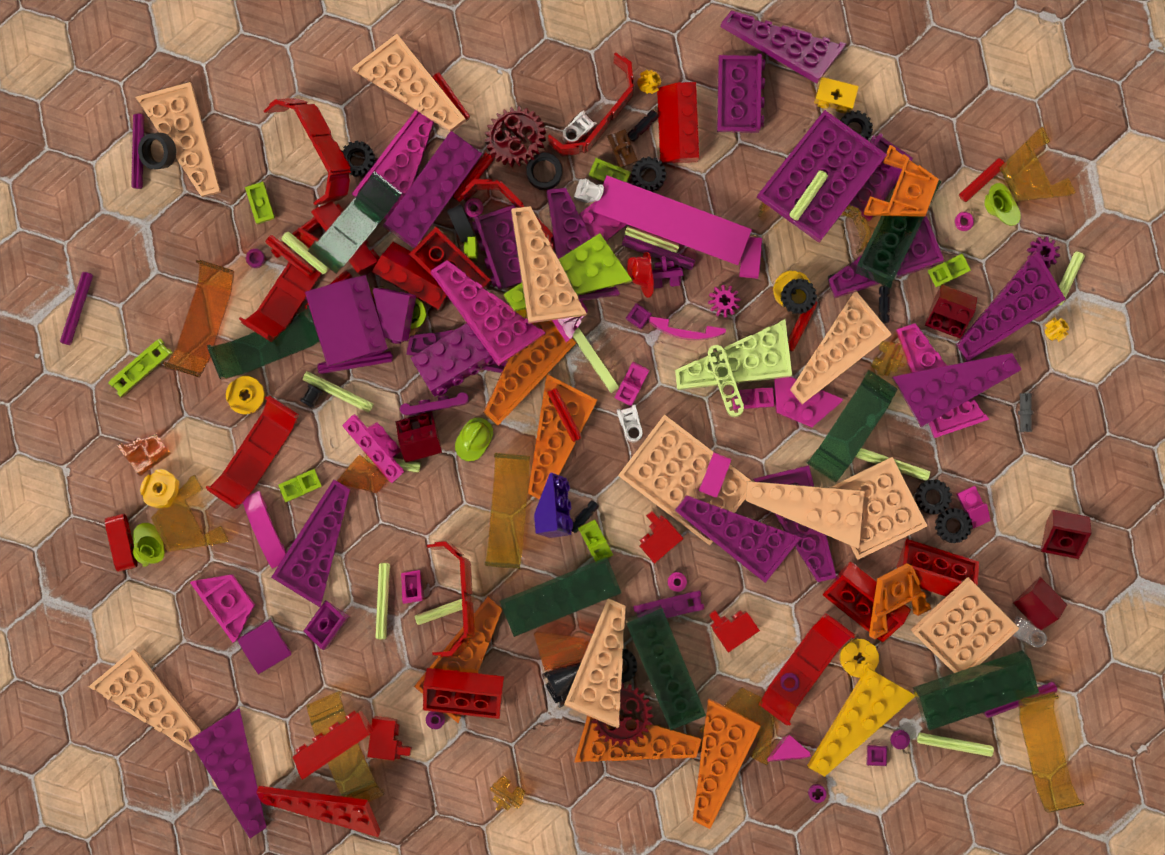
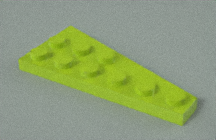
[504,233,632,312]

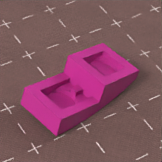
[739,237,762,279]
[614,362,649,406]
[732,388,774,410]
[699,452,731,498]

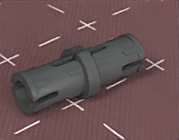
[1018,393,1034,432]

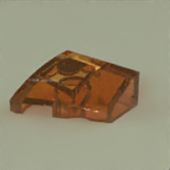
[117,434,171,476]
[337,454,389,494]

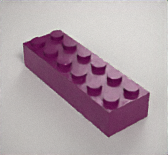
[383,131,482,248]

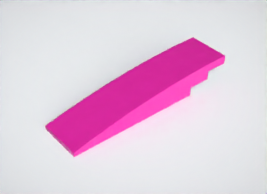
[593,175,752,265]

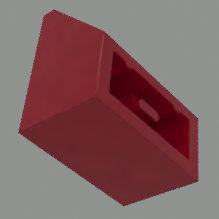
[925,284,978,339]
[395,412,442,463]

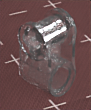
[1012,616,1047,647]

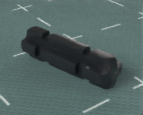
[627,110,659,142]
[879,286,890,324]
[571,500,599,533]

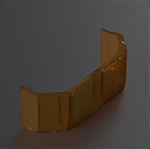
[162,260,234,378]

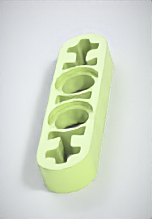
[573,328,619,393]
[708,345,744,418]

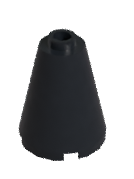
[542,662,581,708]

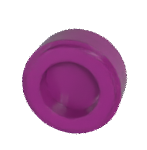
[246,249,266,268]
[780,673,799,691]

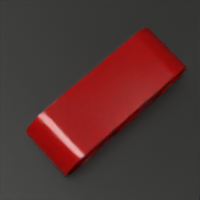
[105,513,138,572]

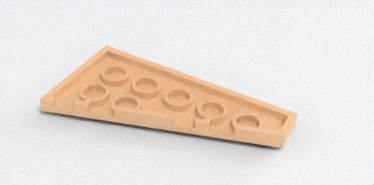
[352,34,466,132]
[135,82,221,197]
[511,206,587,323]
[790,291,892,404]
[746,481,864,549]
[564,599,626,728]
[88,649,201,752]

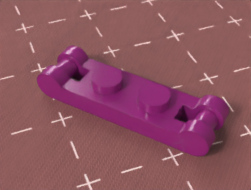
[400,392,469,416]
[633,590,705,625]

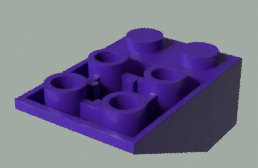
[534,473,573,538]

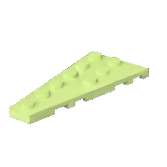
[675,319,792,390]

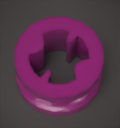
[808,784,827,803]

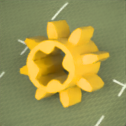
[637,70,661,94]
[1044,317,1069,342]

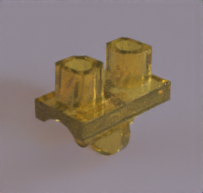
[871,341,906,376]
[489,776,526,811]

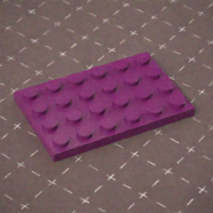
[756,110,887,243]

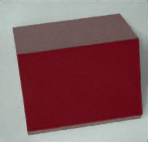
[1013,577,1067,631]

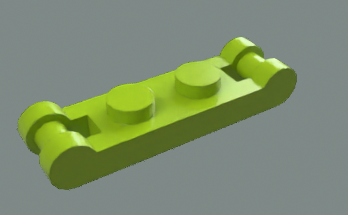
[108,338,173,398]

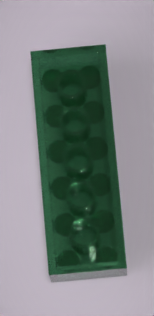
[856,180,941,288]
[500,557,622,637]
[625,605,706,730]
[913,650,1039,731]

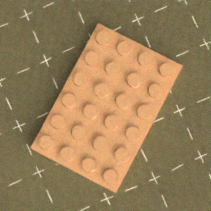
[618,415,753,545]

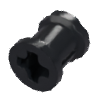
[299,384,323,409]

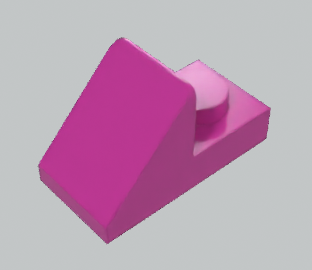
[956,486,991,529]

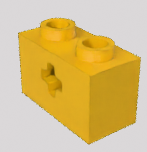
[814,77,859,114]

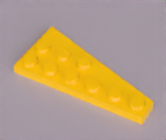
[807,667,916,777]

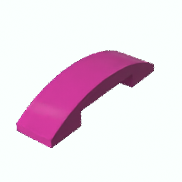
[649,317,726,341]
[243,491,286,569]

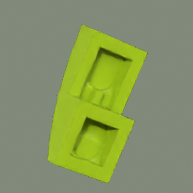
[928,254,971,287]
[278,469,322,503]
[578,520,613,564]

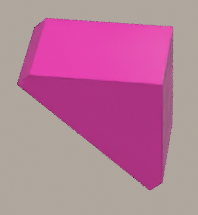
[401,570,425,604]
[767,735,811,762]

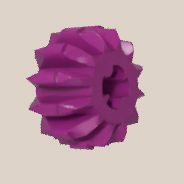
[1027,236,1060,268]

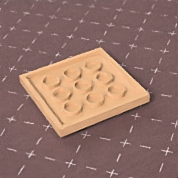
[829,457,927,560]
[911,577,1019,681]

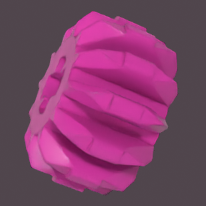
[708,285,741,318]

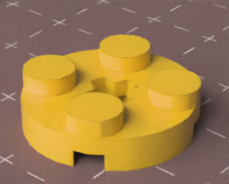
[773,271,811,309]
[226,376,265,414]
[140,469,180,508]
[839,638,879,678]

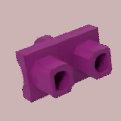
[652,256,683,289]

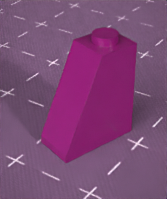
[373,288,416,344]

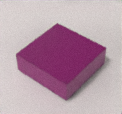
[625,303,652,330]
[866,745,887,766]

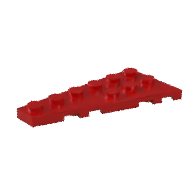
[256,786,381,837]

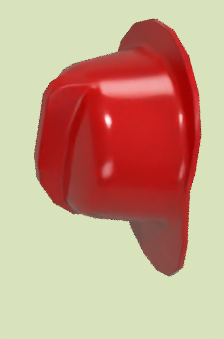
[627,252,654,298]

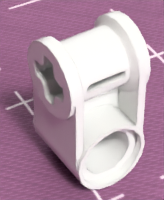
[563,110,597,144]
[574,178,604,203]
[617,404,642,443]

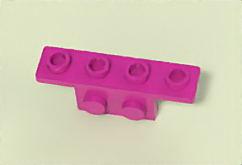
[342,414,404,483]

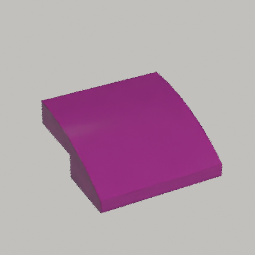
[237,619,291,674]

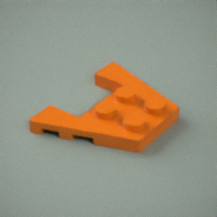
[864,145,939,217]
[869,563,931,639]

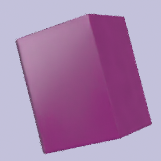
[303,600,350,650]

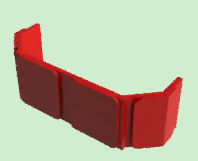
[548,52,634,156]
[263,98,351,205]
[462,179,554,252]
[239,228,332,342]
[206,395,299,509]
[427,541,475,657]
[759,613,855,726]

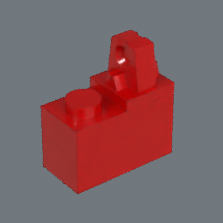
[639,511,684,564]
[709,610,760,653]
[367,716,412,761]

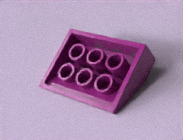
[305,275,388,366]

